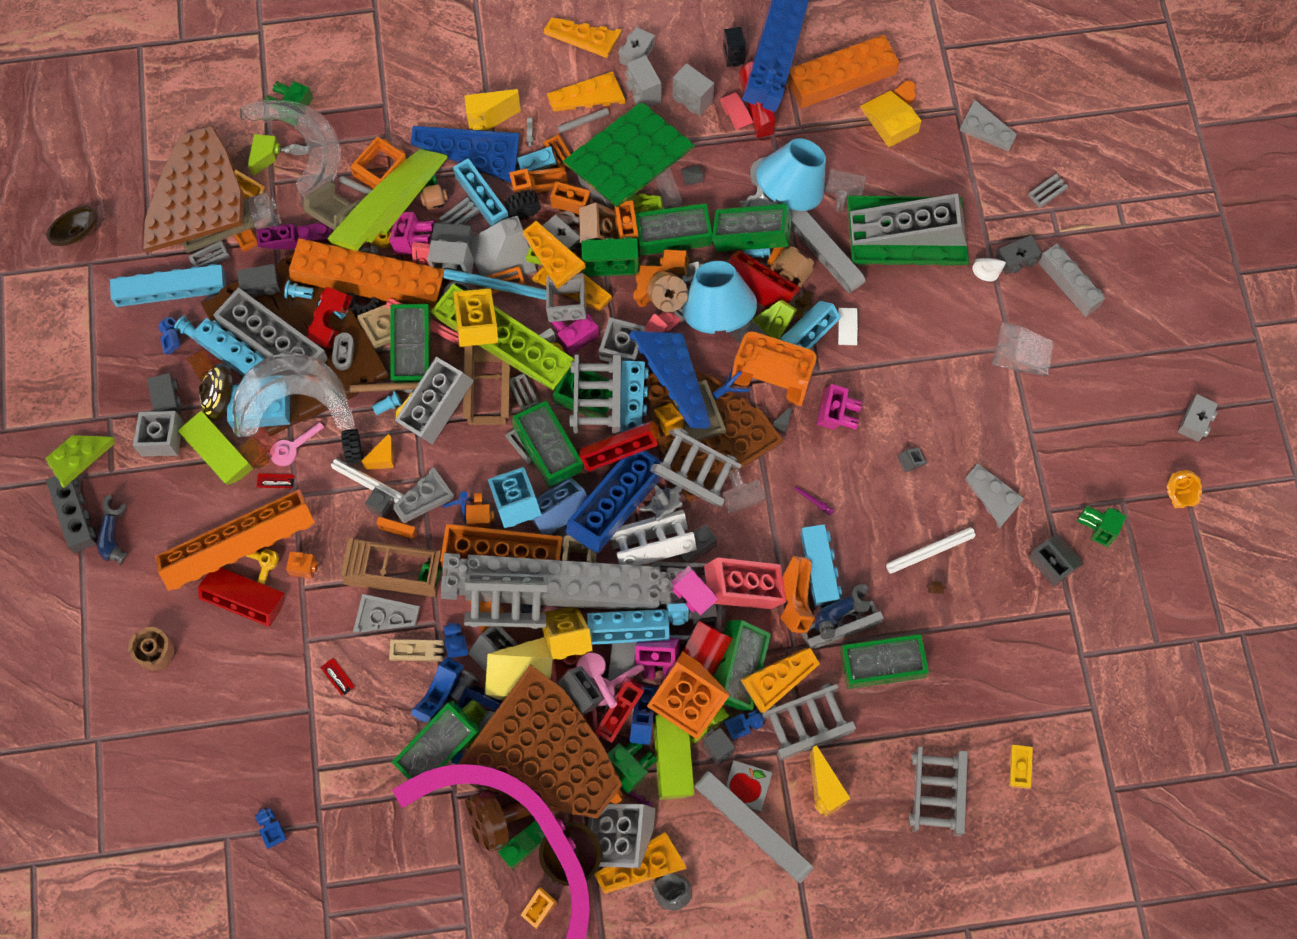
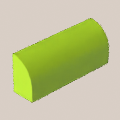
[177,411,254,485]
[653,715,694,800]

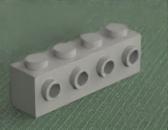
[1038,244,1105,317]

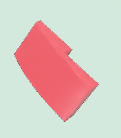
[719,92,753,130]

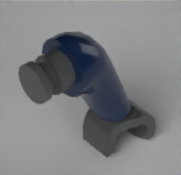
[97,495,128,565]
[814,584,870,639]

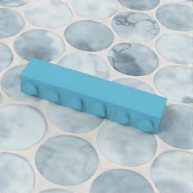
[110,264,226,307]

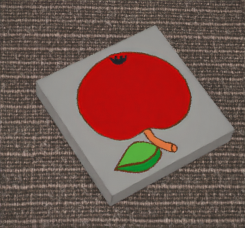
[726,760,773,813]

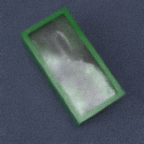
[635,203,712,256]
[712,204,792,252]
[390,304,431,383]
[512,401,583,488]
[713,620,771,710]
[840,634,929,690]
[391,701,482,780]

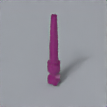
[794,487,834,515]
[620,787,653,807]

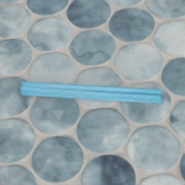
[443,269,546,300]

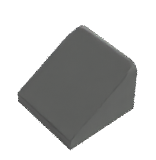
[773,408,792,433]
[898,447,927,472]

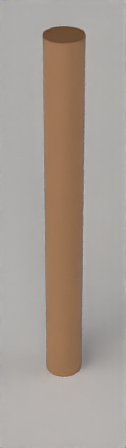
[350,381,420,393]

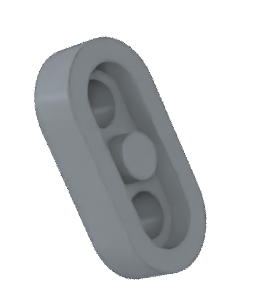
[332,333,354,370]

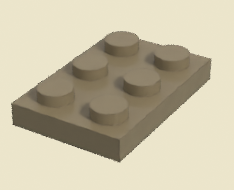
[673,380,726,441]

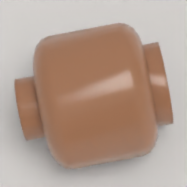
[420,184,448,210]

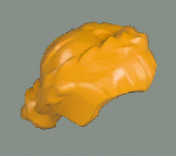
[1167,470,1202,509]

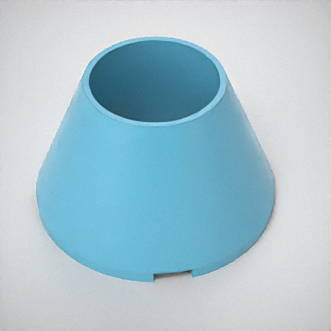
[756,138,826,211]
[683,261,757,334]

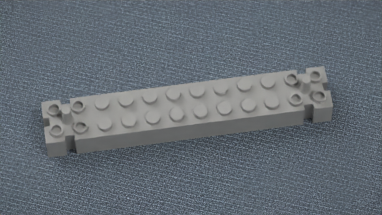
[441,553,684,611]

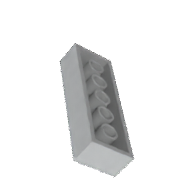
[213,288,328,387]

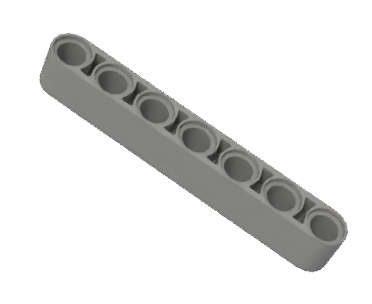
[776,199,866,293]
[694,771,814,884]

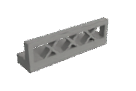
[801,601,884,650]

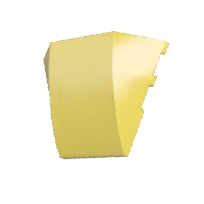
[485,636,552,701]

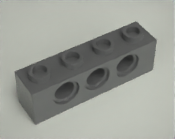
[46,476,97,553]

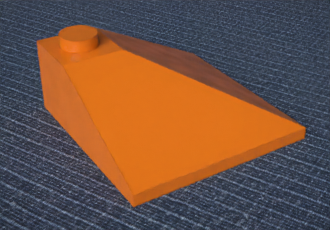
[647,652,730,740]

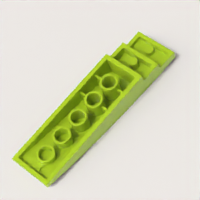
[328,149,448,251]
[431,284,575,390]

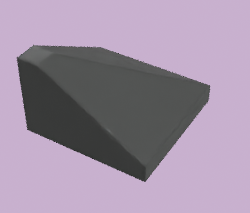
[681,165,703,186]

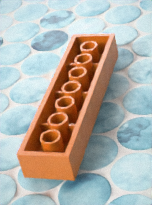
[289,238,445,311]
[155,489,315,591]

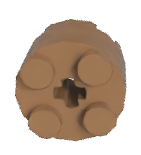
[771,246,814,288]
[647,271,688,313]
[128,627,175,671]

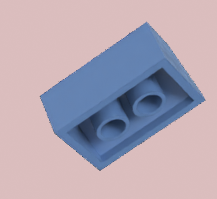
[531,477,588,535]

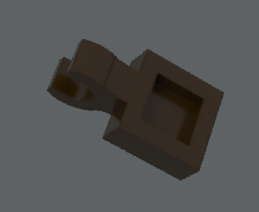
[789,290,814,319]

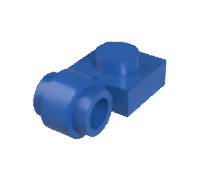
[158,317,180,355]
[444,622,468,659]
[724,710,765,741]
[255,807,288,849]

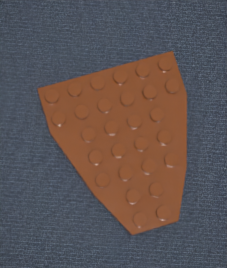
[143,126,244,253]
[646,367,783,503]
[457,665,622,819]

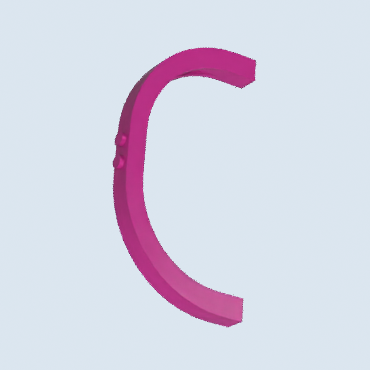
[392,764,589,939]

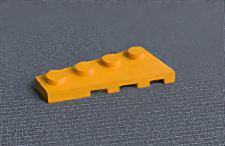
[544,17,622,58]
[547,71,625,112]
[532,267,612,312]

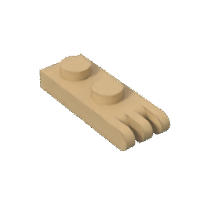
[389,639,444,661]

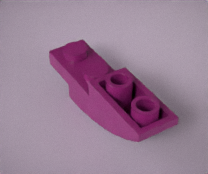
[257,223,333,249]

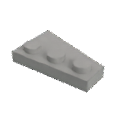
[960,100,1017,152]
[965,464,1024,529]
[394,467,454,524]
[353,594,421,633]

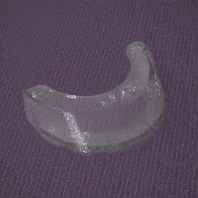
[240,100,341,206]
[232,353,355,437]

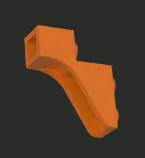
[510,167,569,194]
[633,250,689,307]
[780,556,815,634]

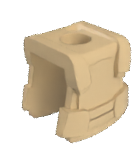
[562,535,597,563]

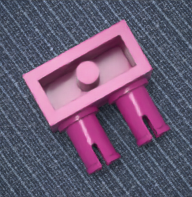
[389,212,435,255]
[550,304,599,356]
[816,384,862,430]
[671,566,718,615]
[635,637,680,680]

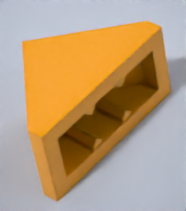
[234,169,265,203]
[654,403,684,436]
[362,434,394,470]
[521,887,558,929]

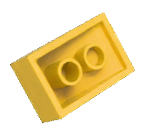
[464,89,521,131]
[860,91,922,148]
[453,288,498,347]
[540,607,592,659]
[809,745,850,818]

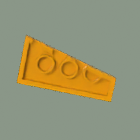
[522,221,585,289]
[740,648,820,713]
[594,832,687,894]

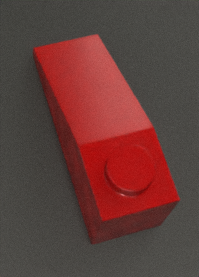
[594,676,644,743]

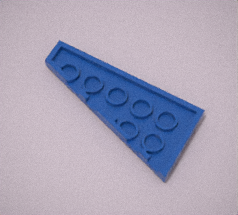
[411,126,520,183]
[629,331,711,428]

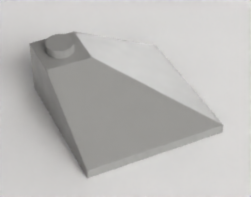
[470,216,537,289]
[588,804,655,868]

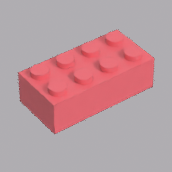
[704,557,786,609]

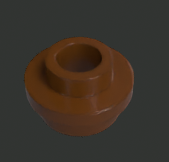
[926,581,946,594]

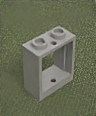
[546,273,586,322]

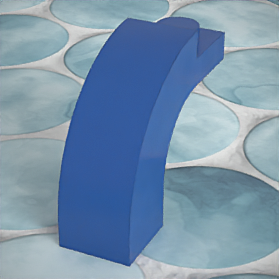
[411,657,464,723]

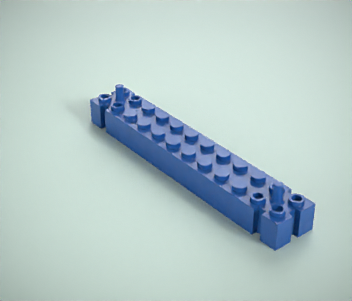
[742,0,809,112]

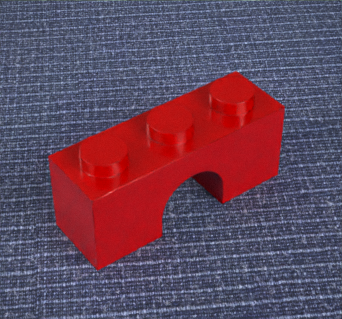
[306,286,353,349]

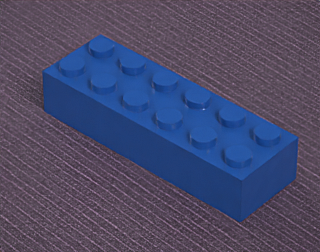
[566,450,663,554]

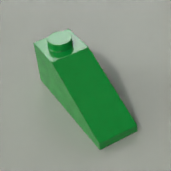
[498,821,545,871]

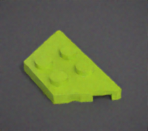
[46,435,115,488]

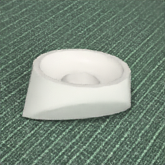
[972,258,1006,282]

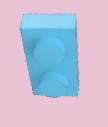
[517,146,557,171]
[668,603,689,625]

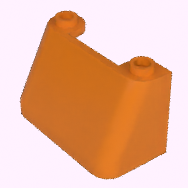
[731,332,817,407]

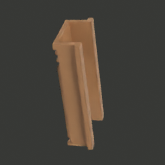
[463,345,510,425]
[341,538,441,598]

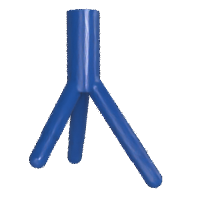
[712,369,750,400]
[442,491,472,524]

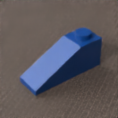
[630,686,657,745]

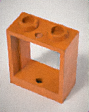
[350,136,406,189]

